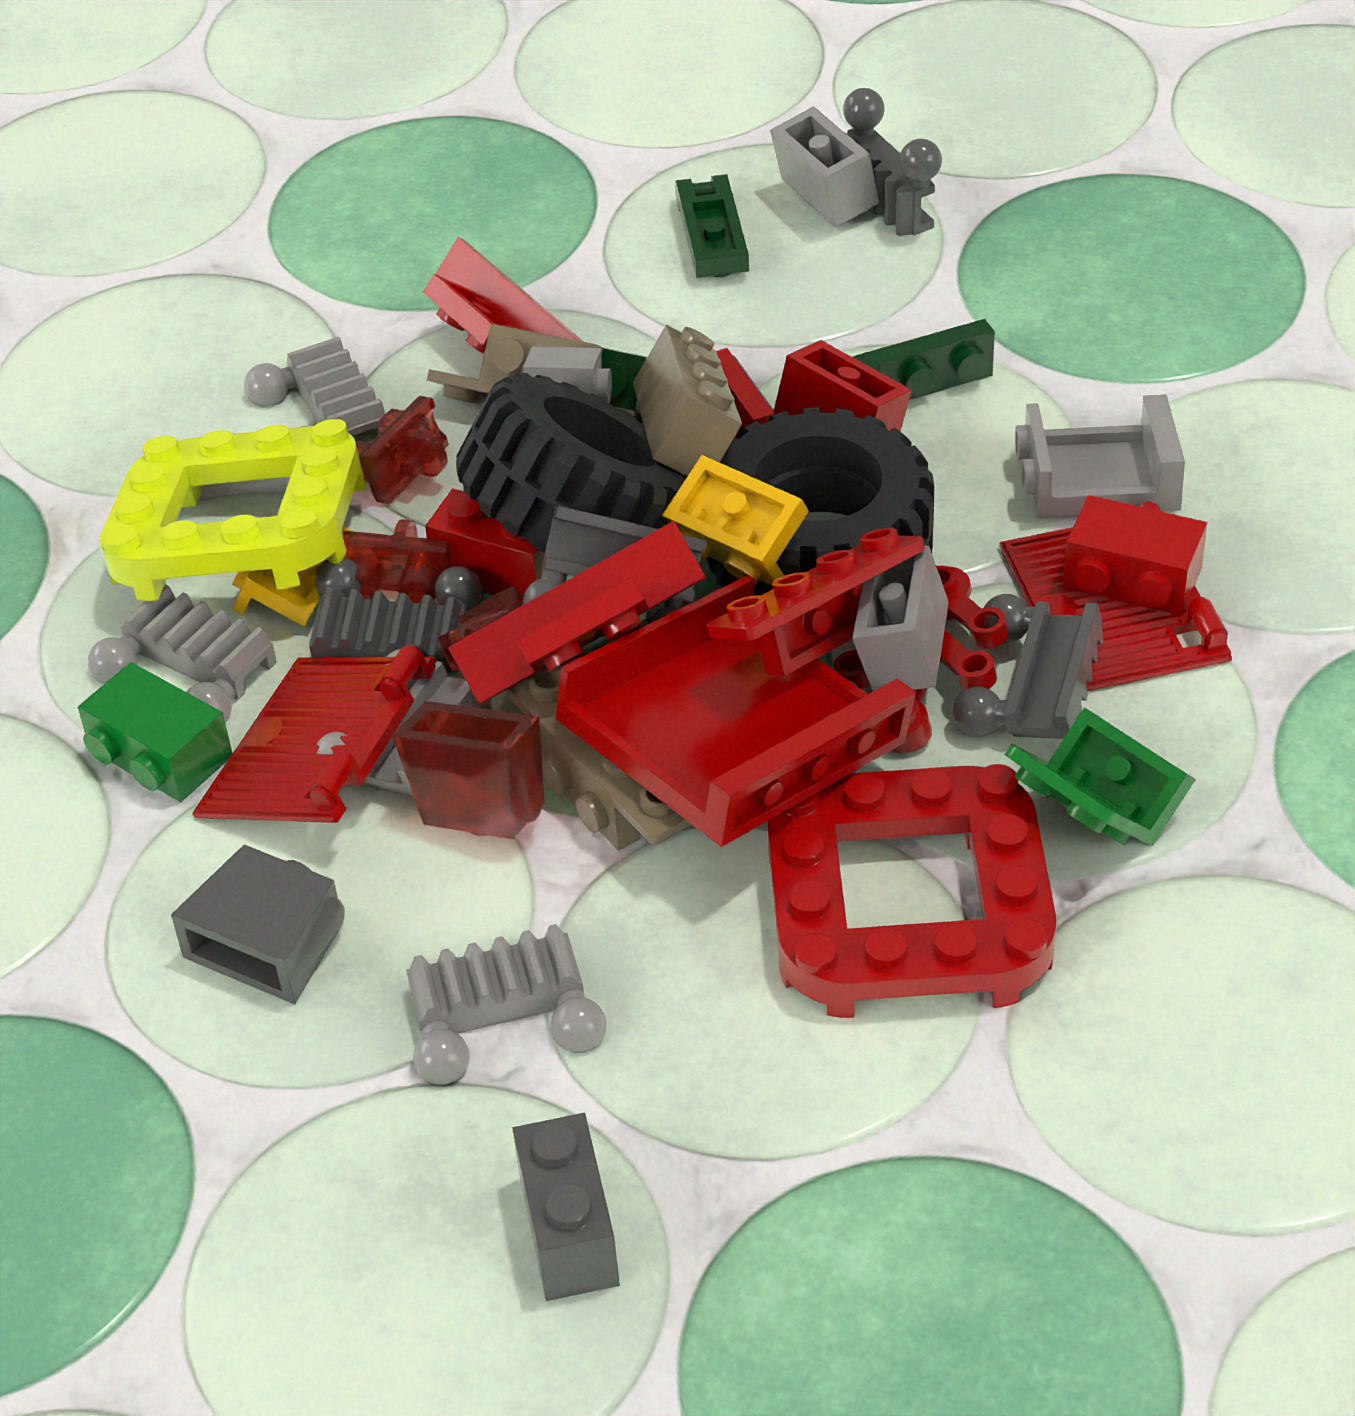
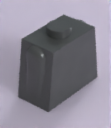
[171,844,345,1004]

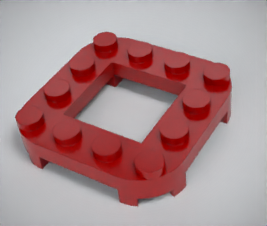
[768,764,1056,1018]

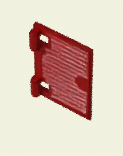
[999,501,1232,691]
[192,645,436,823]

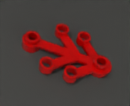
[833,565,1009,753]

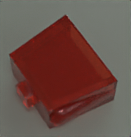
[392,701,545,839]

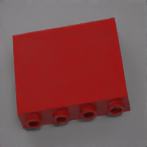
[555,575,916,847]

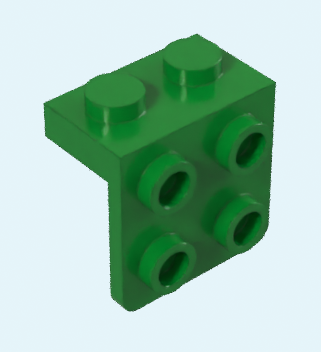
[1004,707,1196,846]

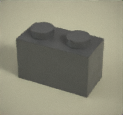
[512,1112,620,1301]

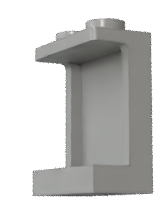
[1015,394,1185,518]

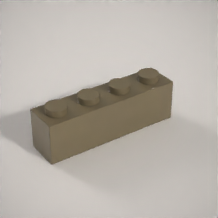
[633,325,742,476]

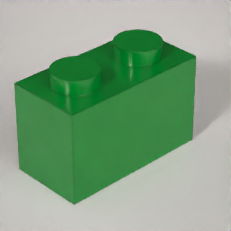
[77,662,232,802]

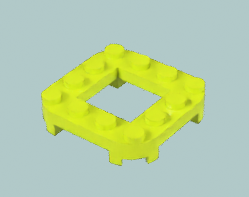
[99,419,366,601]

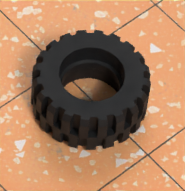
[456,373,688,553]
[707,408,935,596]

